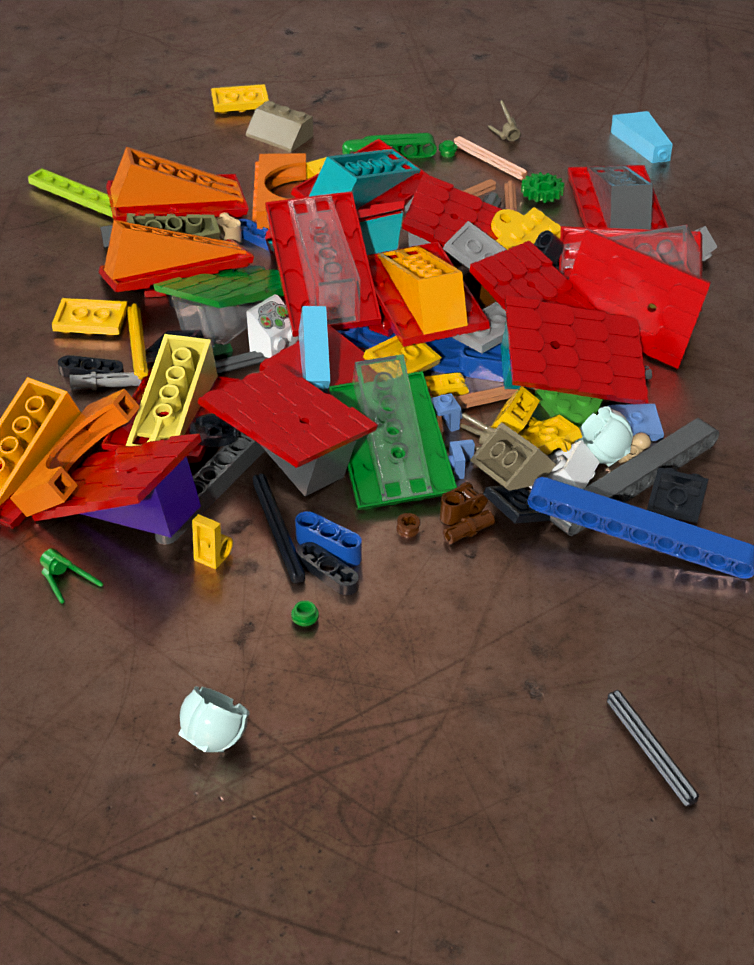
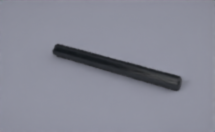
[252,473,306,584]

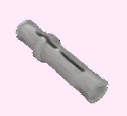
[70,372,142,390]

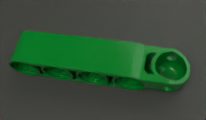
[342,133,437,159]

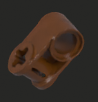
[440,482,488,526]

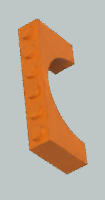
[252,153,306,229]
[10,388,140,517]

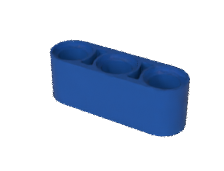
[295,511,362,567]

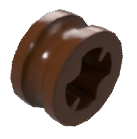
[396,513,420,537]

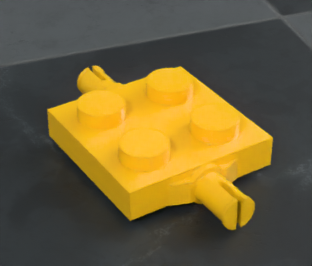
[518,414,582,455]

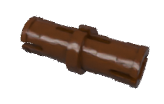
[443,510,495,544]

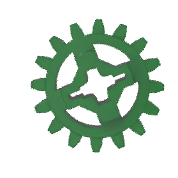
[521,172,564,203]

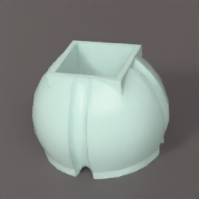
[575,407,633,467]
[178,686,250,752]

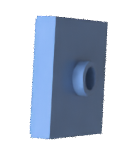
[608,404,664,441]

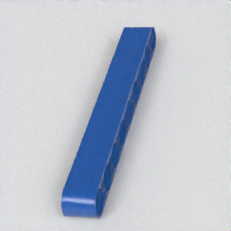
[527,477,754,579]

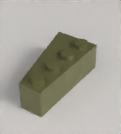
[127,213,220,239]

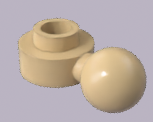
[619,433,651,465]

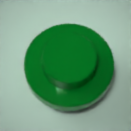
[439,140,458,157]
[291,600,319,626]

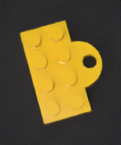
[491,207,561,250]

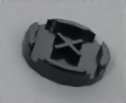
[190,414,239,447]

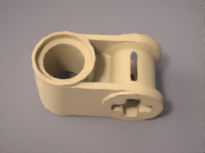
[216,212,242,244]

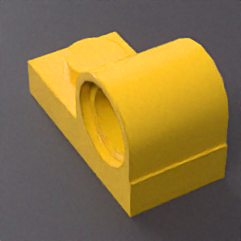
[192,514,233,569]

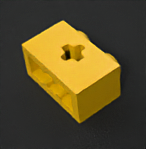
[491,386,540,434]

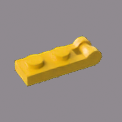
[425,373,469,397]

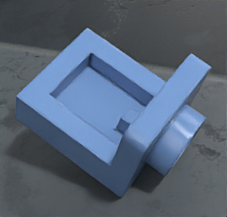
[431,393,462,432]
[448,440,475,480]

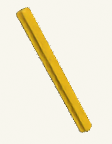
[127,304,148,379]

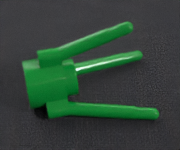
[40,548,104,604]

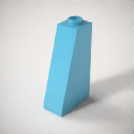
[611,111,673,163]
[298,306,330,393]

